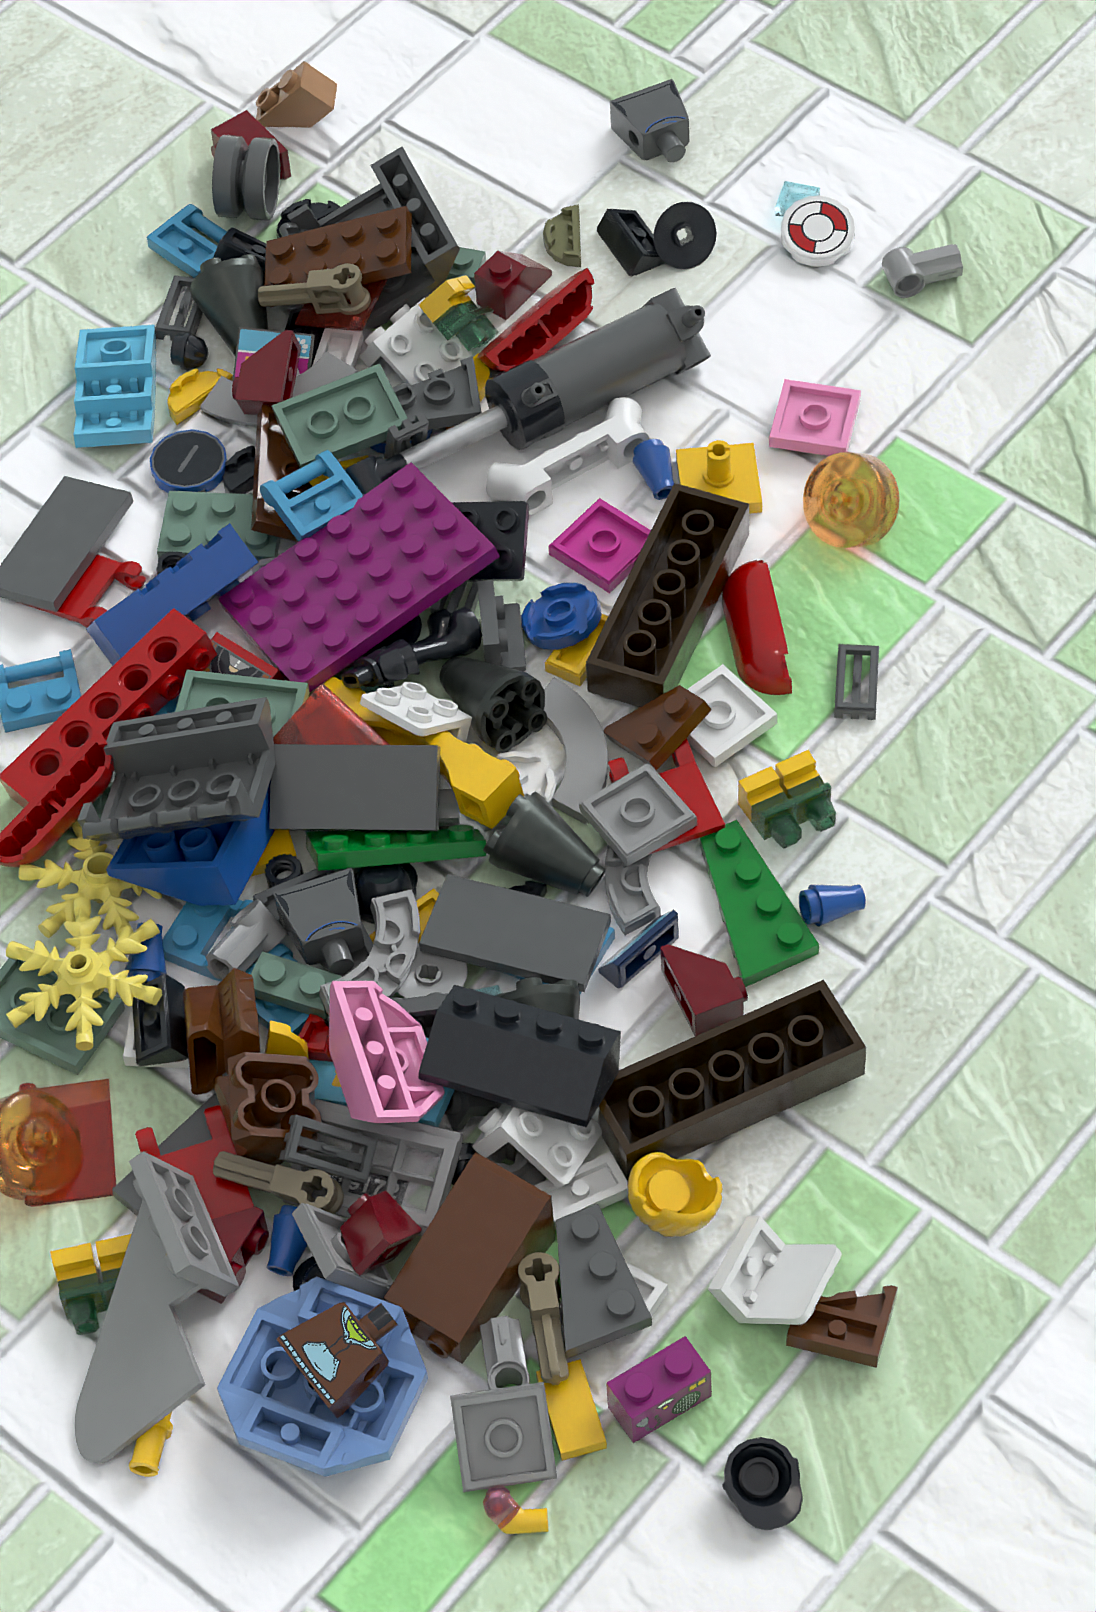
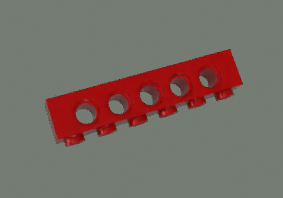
[0,608,217,808]

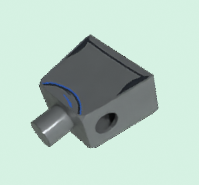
[610,79,690,163]
[273,868,365,975]

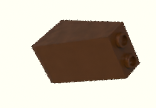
[384,1152,555,1364]

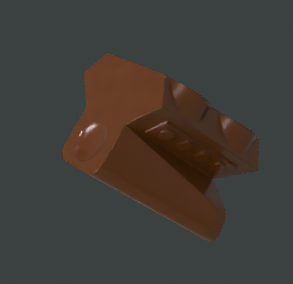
[183,968,260,1095]
[214,1052,322,1166]

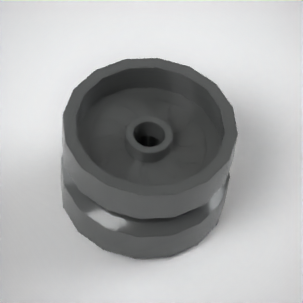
[212,135,280,220]

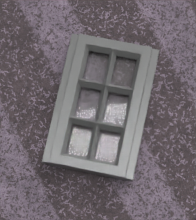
[283,1099,464,1236]

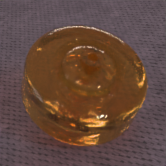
[803,452,900,548]
[0,1089,83,1200]

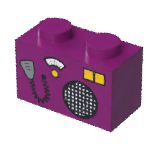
[606,1336,712,1443]

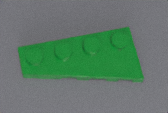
[700,819,819,987]
[305,824,486,871]

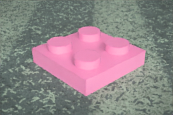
[769,379,861,459]

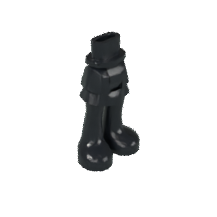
[341,607,482,688]

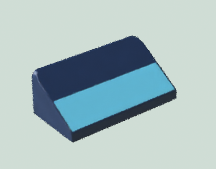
[598,909,679,989]

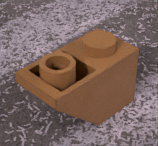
[256,61,337,128]

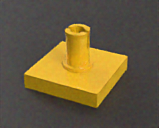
[676,440,762,514]

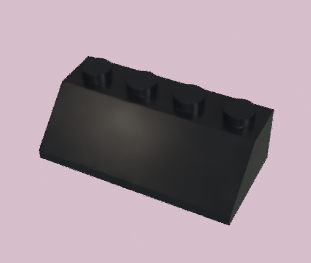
[418,985,621,1128]

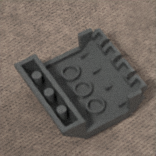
[279,146,460,329]
[78,697,276,842]

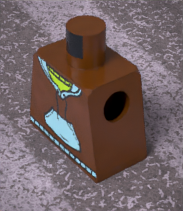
[276,1302,398,1419]

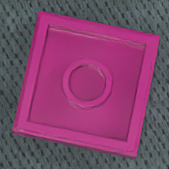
[548,498,651,593]

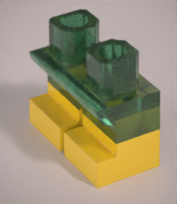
[418,275,499,352]
[738,750,836,849]
[50,1234,132,1335]

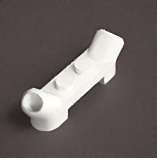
[486,397,650,515]

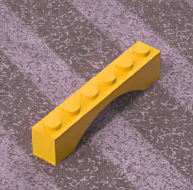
[306,676,524,829]

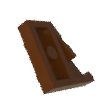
[603,685,712,771]
[786,1285,898,1368]

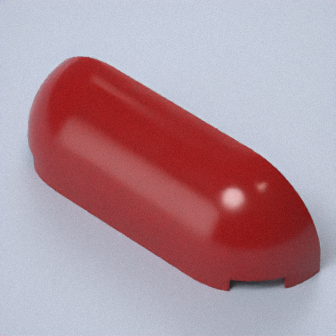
[477,268,595,373]
[722,560,792,695]
[0,731,114,867]

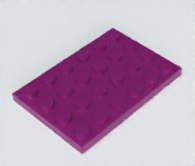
[218,462,500,693]

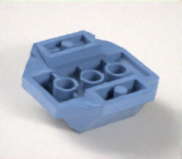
[217,1277,428,1477]

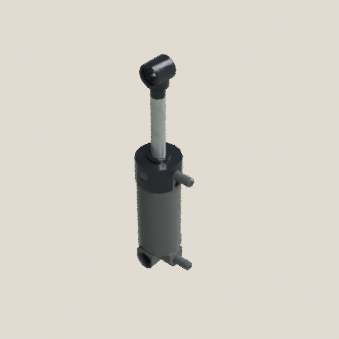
[345,288,711,496]

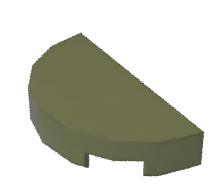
[543,204,581,267]

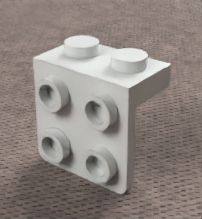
[359,297,472,385]
[360,682,472,742]
[472,1104,602,1188]
[708,1216,842,1325]

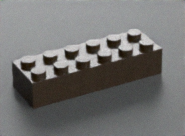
[586,483,749,707]
[592,980,866,1181]

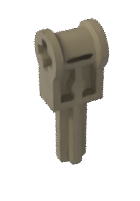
[258,264,371,315]
[213,1151,344,1214]
[518,1252,569,1385]

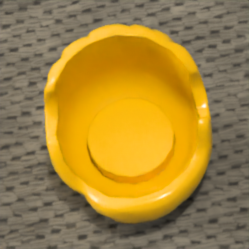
[627,1152,723,1237]

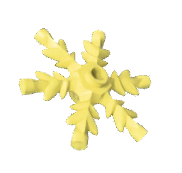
[19,820,162,938]
[6,897,162,1051]

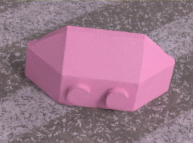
[329,981,445,1123]

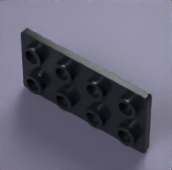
[451,501,529,582]

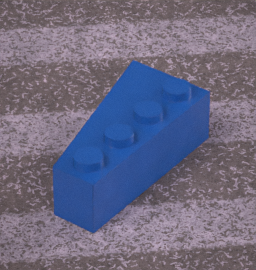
[86,523,259,666]

